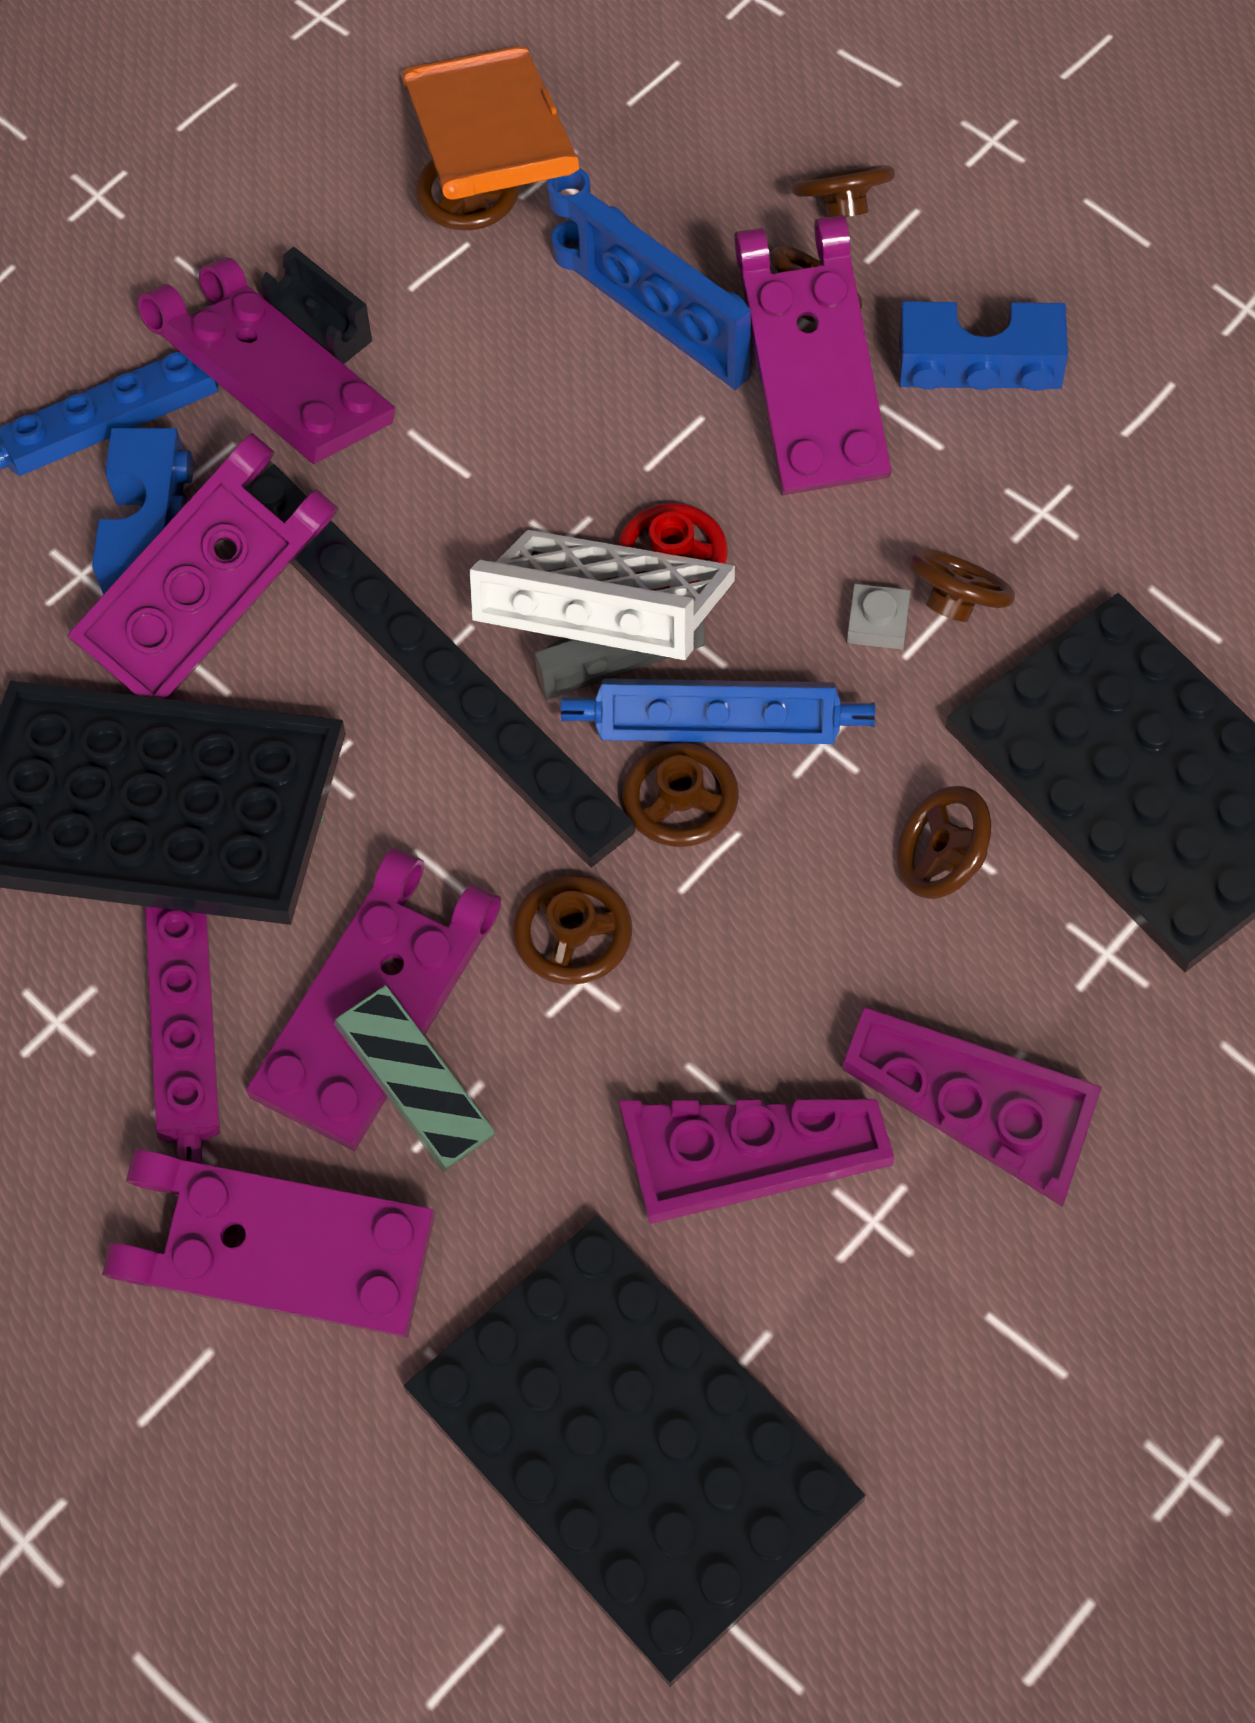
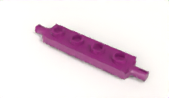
[145,907,220,1164]

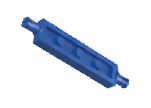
[0,352,219,476]
[561,679,875,744]

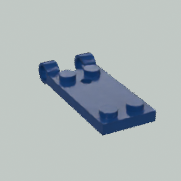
[547,168,751,390]

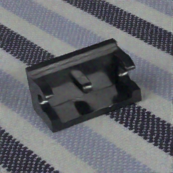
[261,247,373,364]

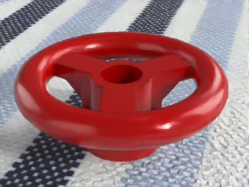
[617,503,728,591]

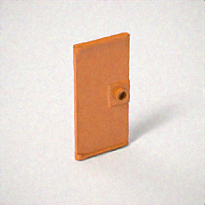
[402,46,579,200]

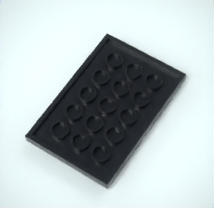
[945,592,1255,973]
[0,681,346,925]
[403,1216,866,1687]

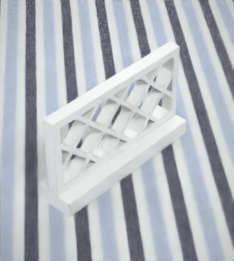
[470,530,735,660]

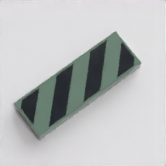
[334,985,496,1173]

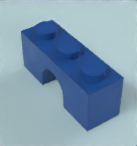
[899,301,1068,391]
[92,428,193,595]

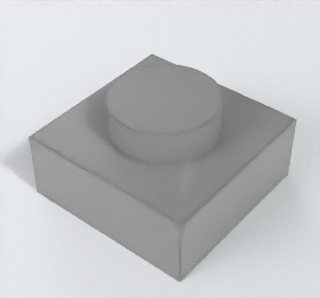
[847,584,911,650]

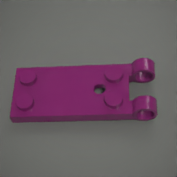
[734,215,892,496]
[138,257,395,464]
[67,433,339,699]
[246,847,501,1152]
[102,1150,436,1338]

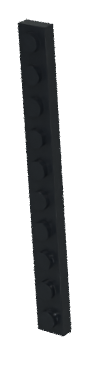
[244,464,635,868]

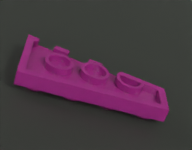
[843,1007,1102,1207]
[619,1099,894,1224]

